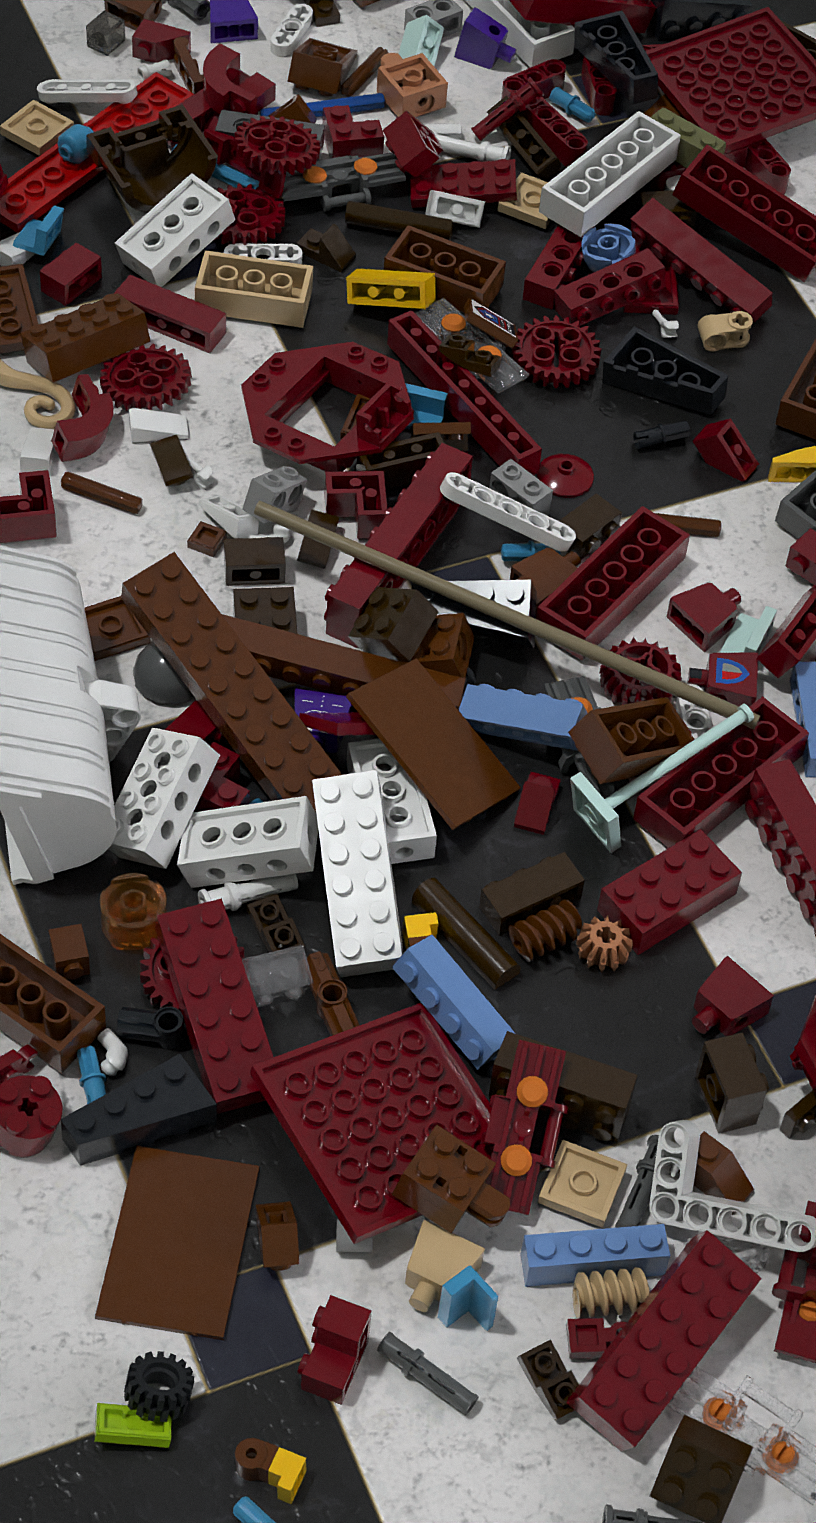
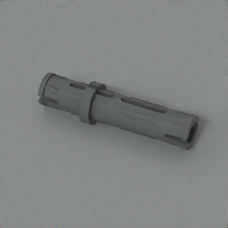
[377,1332,479,1416]

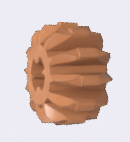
[576,915,633,972]

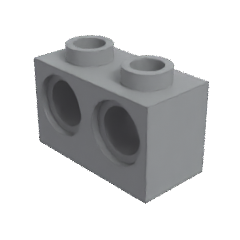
[404,0,463,38]
[489,459,553,524]
[242,466,307,523]

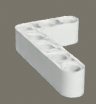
[649,1120,816,1252]

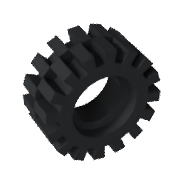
[124,1351,194,1422]

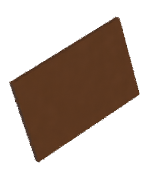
[346,658,521,830]
[95,1146,260,1340]

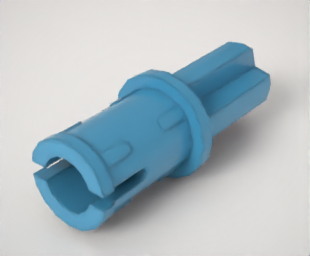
[549,87,596,123]
[501,541,560,561]
[77,1046,106,1104]

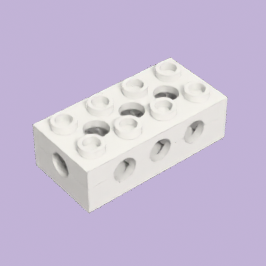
[115,173,235,287]
[108,728,220,869]
[346,739,437,864]
[177,796,318,888]

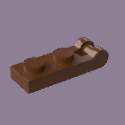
[174,37,203,94]

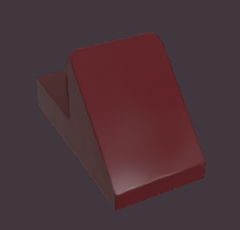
[514,771,561,835]

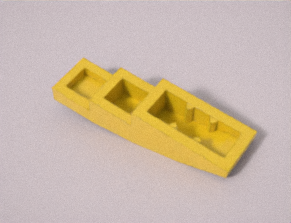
[768,446,816,482]

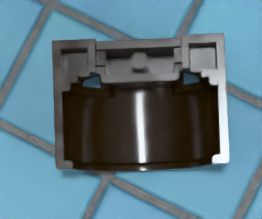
[86,104,218,213]

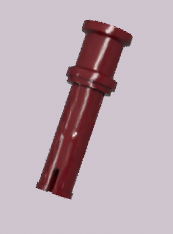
[471,77,544,142]

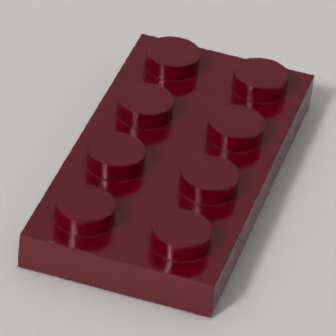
[411,159,517,208]

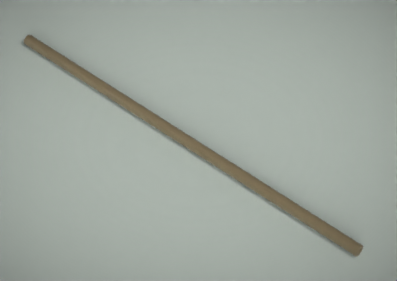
[254,501,760,730]

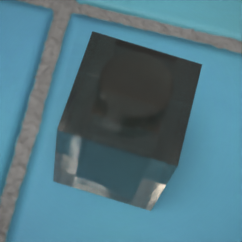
[86,11,125,56]

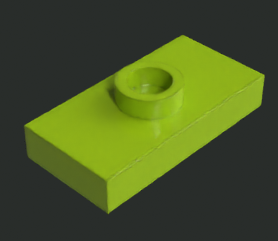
[94,1403,171,1448]

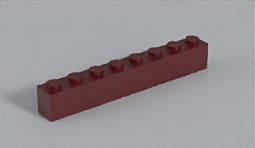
[387,310,542,475]

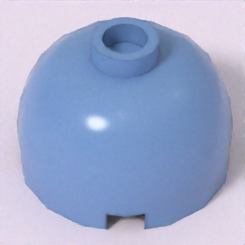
[581,223,636,273]

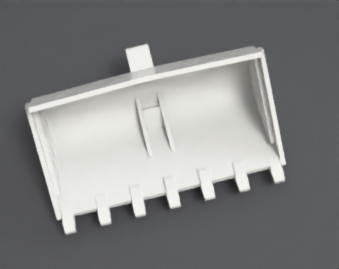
[0,545,141,885]

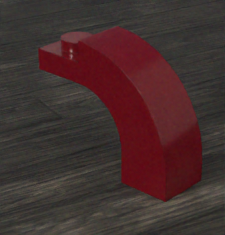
[203,43,257,115]
[51,374,114,462]

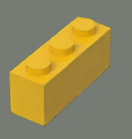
[346,269,436,309]

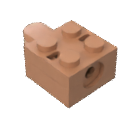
[376,53,448,117]

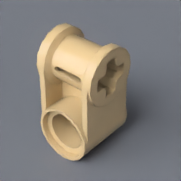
[697,311,753,351]

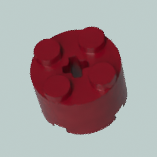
[0,1075,63,1157]

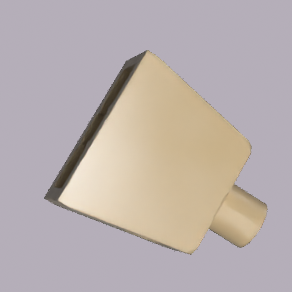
[405,1219,485,1312]

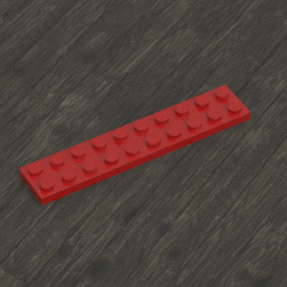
[0,72,194,233]

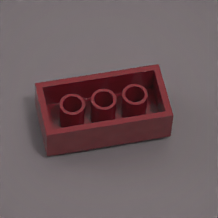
[597,829,742,955]

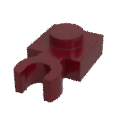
[0,1044,39,1084]
[566,1318,627,1359]

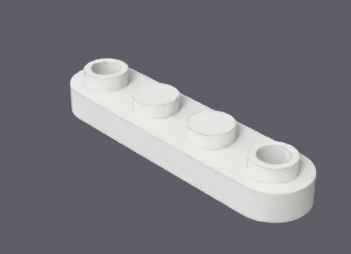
[37,79,138,104]

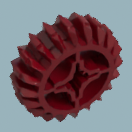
[599,637,682,705]

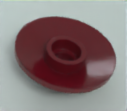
[537,454,594,498]

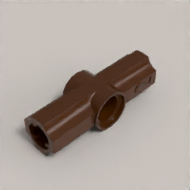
[301,951,360,1036]

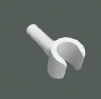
[652,310,679,338]
[187,457,214,489]

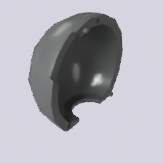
[133,641,195,704]

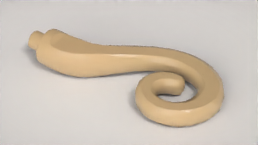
[0,359,76,429]

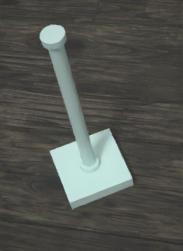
[570,704,754,853]

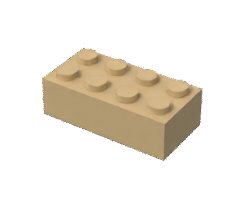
[195,250,313,328]

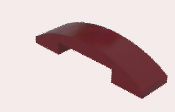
[203,129,286,199]

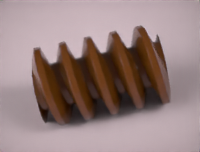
[508,900,582,962]

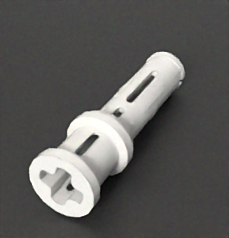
[435,133,511,162]
[198,874,298,911]

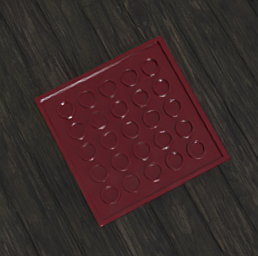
[645,7,816,154]
[250,1003,494,1244]

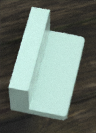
[398,15,444,66]
[720,606,777,655]

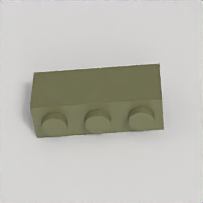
[650,107,726,168]

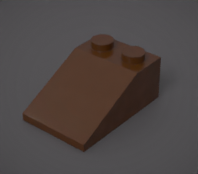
[287,38,358,96]

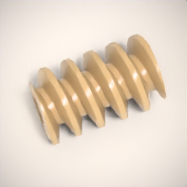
[572,1267,650,1319]

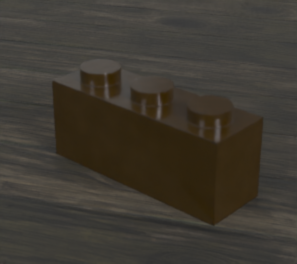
[356,432,445,490]
[479,852,585,936]

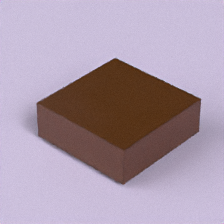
[187,521,227,558]

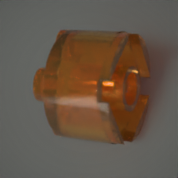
[100,873,167,950]

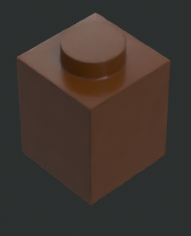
[49,924,90,980]

